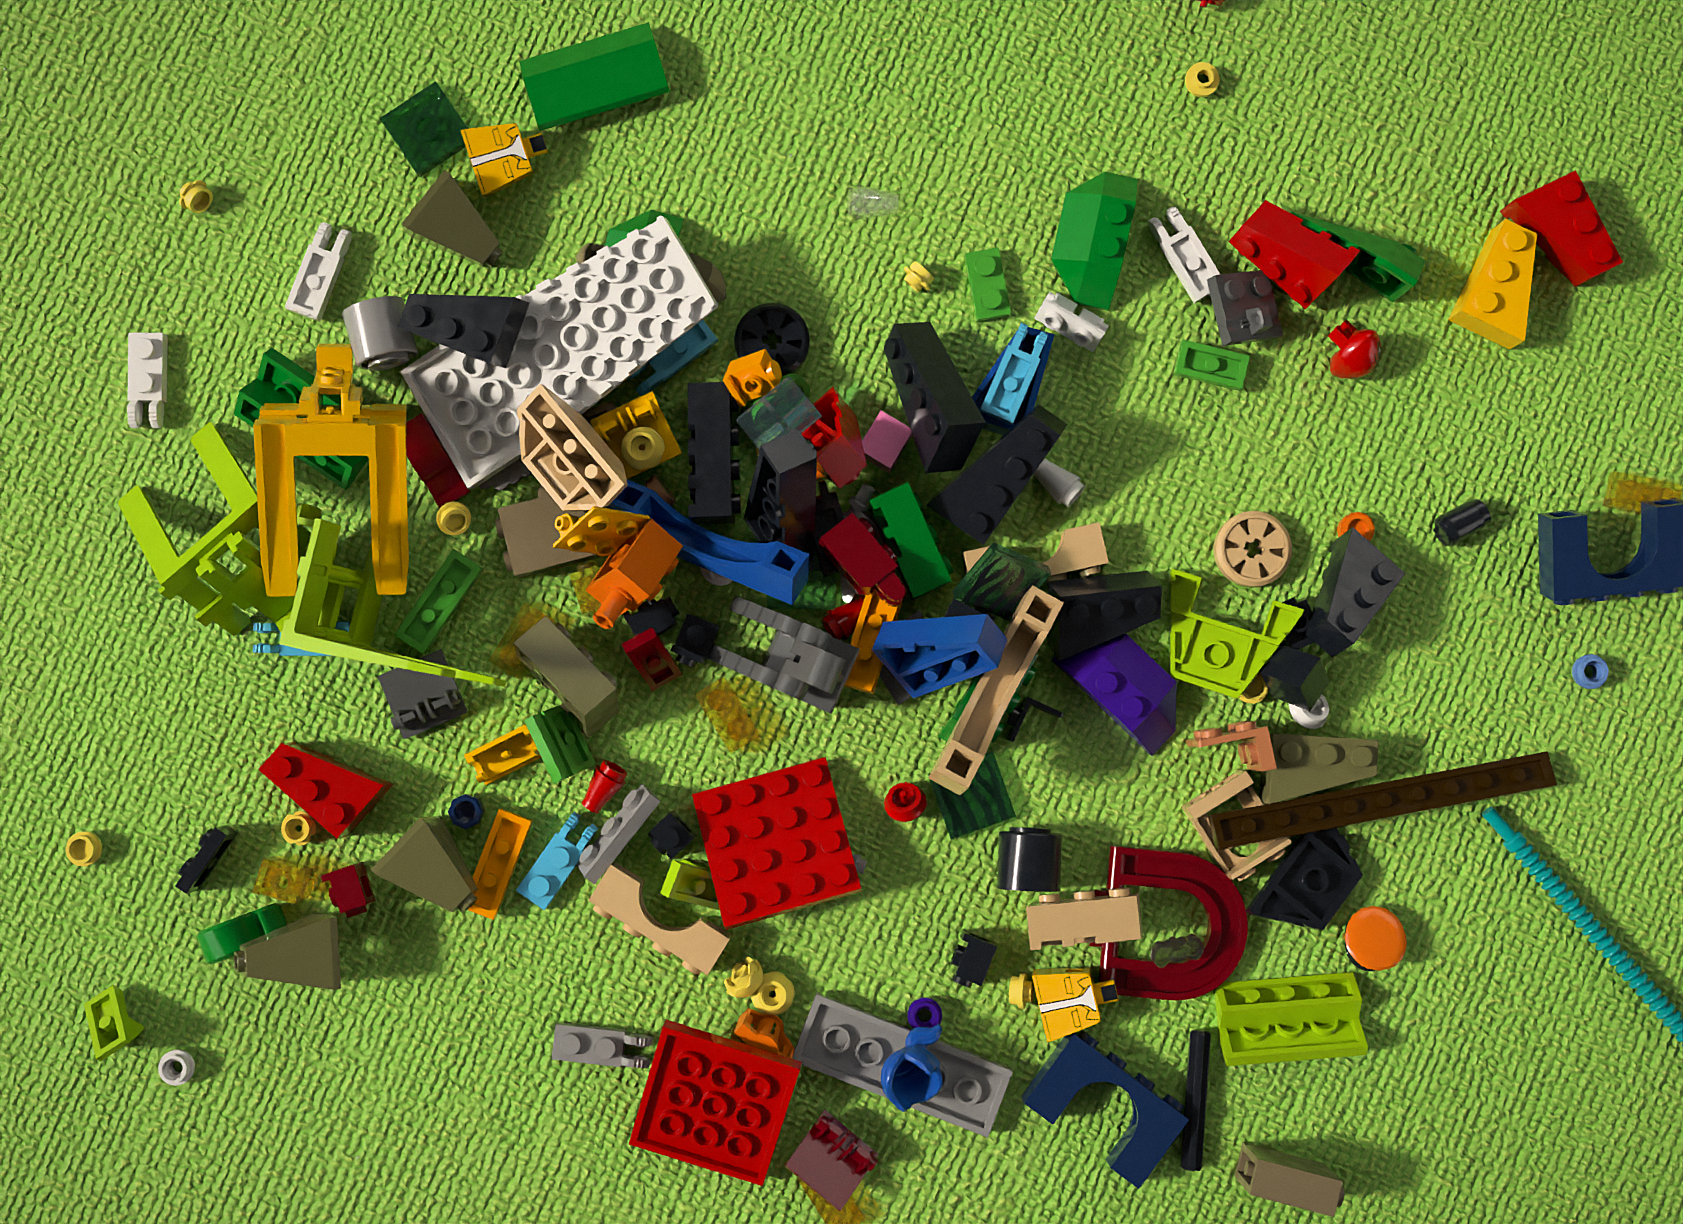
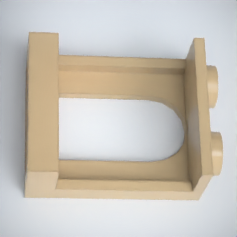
[1181,770,1292,881]

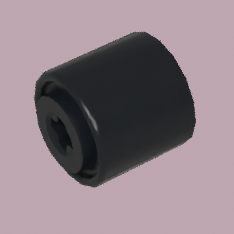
[997,827,1062,892]

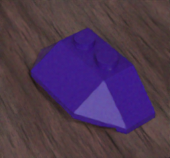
[1051,634,1177,756]

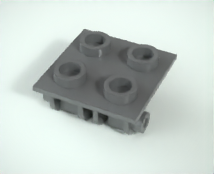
[377,649,468,740]

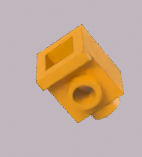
[723,349,782,407]

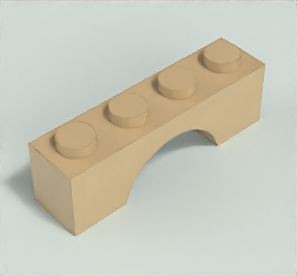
[961,522,1109,598]
[588,862,732,975]

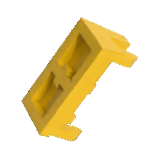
[464,724,542,785]

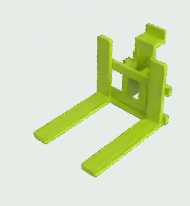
[118,422,311,636]

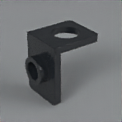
[1006,697,1064,742]

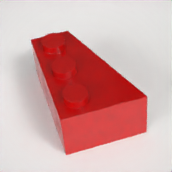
[1499,170,1623,287]
[1228,200,1361,309]
[782,387,867,489]
[258,742,394,839]

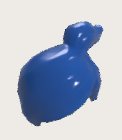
[881,1024,943,1112]

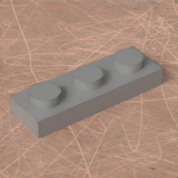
[577,783,660,884]

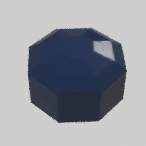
[448,794,485,829]

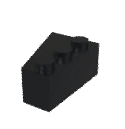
[397,294,530,368]
[1306,527,1405,658]
[1047,570,1162,661]

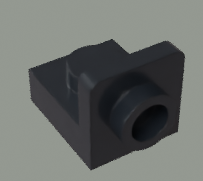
[670,613,720,668]

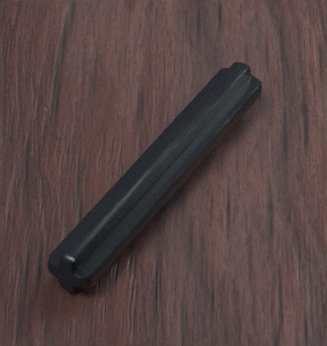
[1181,1029,1211,1171]

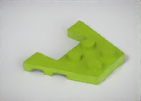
[1170,568,1304,699]

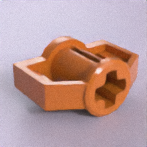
[734,1008,795,1058]

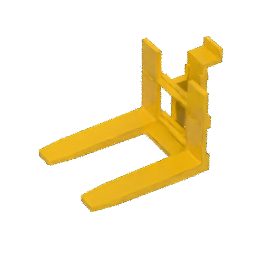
[253,343,409,597]

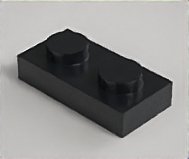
[175,825,238,894]

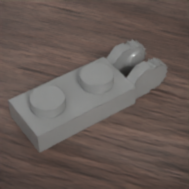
[552,1022,653,1068]

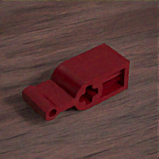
[406,413,471,508]

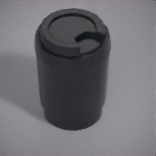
[1433,499,1491,546]

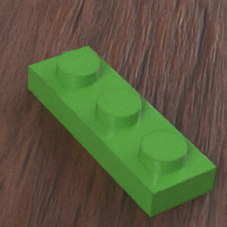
[394,549,484,654]

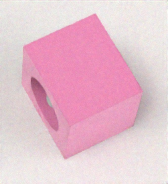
[862,410,912,474]

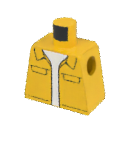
[460,123,548,197]
[1032,967,1119,1042]

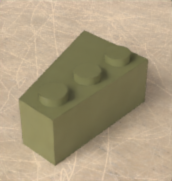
[513,616,619,738]
[1260,733,1378,804]

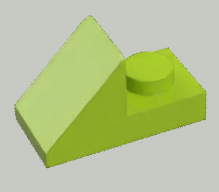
[660,859,720,910]
[84,985,145,1062]

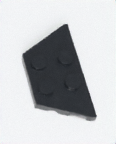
[1245,828,1363,930]

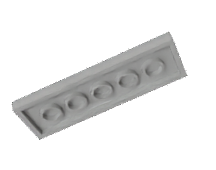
[792,992,1013,1138]

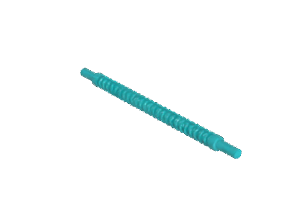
[1482,806,1683,1046]

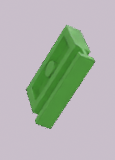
[524,706,596,784]

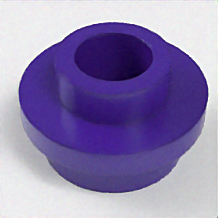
[907,997,942,1029]

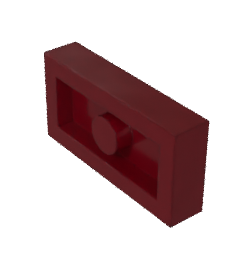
[622,627,683,691]

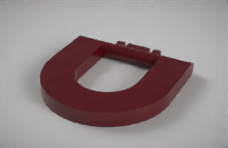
[1089,845,1248,1000]

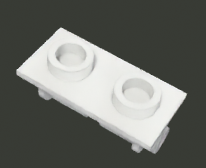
[1034,292,1109,352]

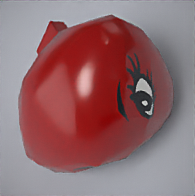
[1328,320,1381,379]

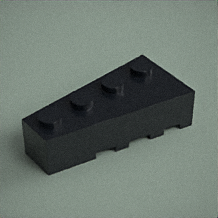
[884,322,985,474]
[688,382,741,524]
[926,404,1068,545]
[743,429,817,558]

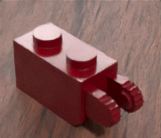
[818,512,906,607]

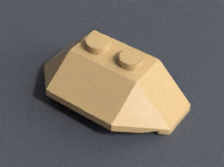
[517,384,628,511]

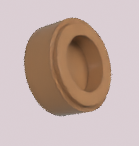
[645,475,676,506]

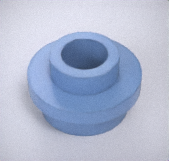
[1572,654,1609,689]

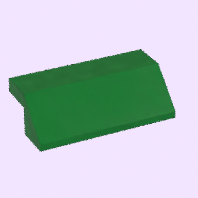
[519,22,670,131]
[234,347,370,490]

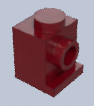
[321,862,376,918]

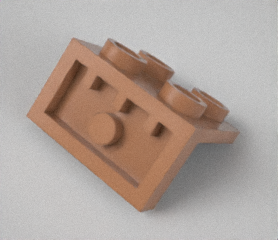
[1186,721,1277,771]

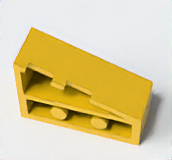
[1448,219,1537,350]

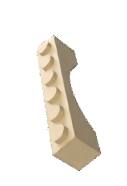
[928,585,1064,795]

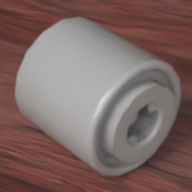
[342,296,418,371]

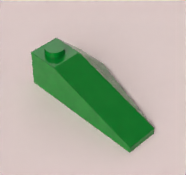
[1291,212,1426,302]

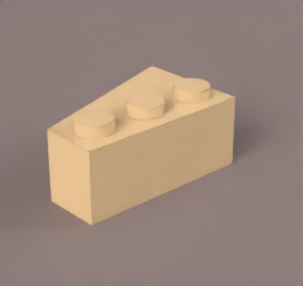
[1026,888,1143,950]

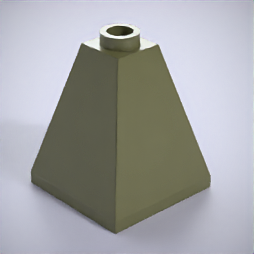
[401,170,503,267]
[371,816,478,913]
[234,913,341,990]

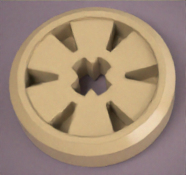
[1213,511,1292,587]

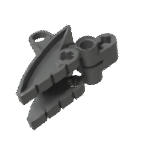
[708,596,860,714]

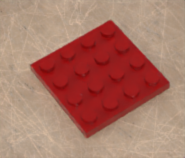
[692,757,863,930]
[629,1019,802,1186]

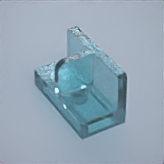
[736,377,822,450]

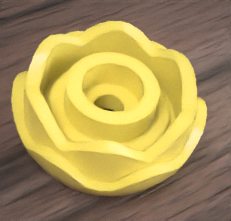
[621,426,665,470]
[724,956,763,998]
[751,971,795,1015]

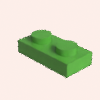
[964,247,1011,323]
[1173,339,1250,391]

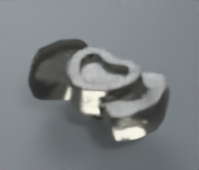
[1150,933,1204,968]

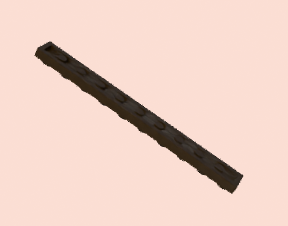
[1208,751,1557,851]

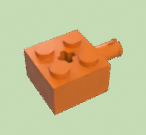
[585,519,683,629]

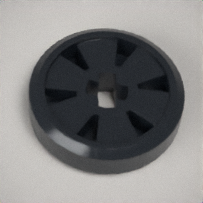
[734,303,810,377]

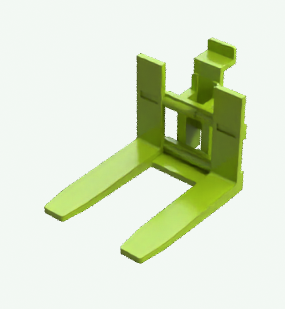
[279,503,507,687]

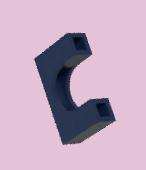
[1538,498,1683,605]
[1021,1030,1189,1189]

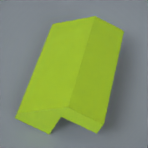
[1214,972,1368,1066]

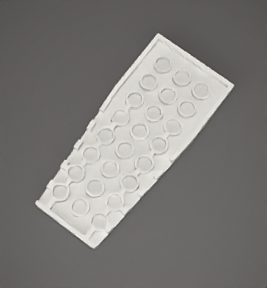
[400,216,718,489]

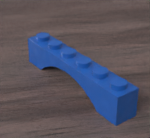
[607,480,809,605]

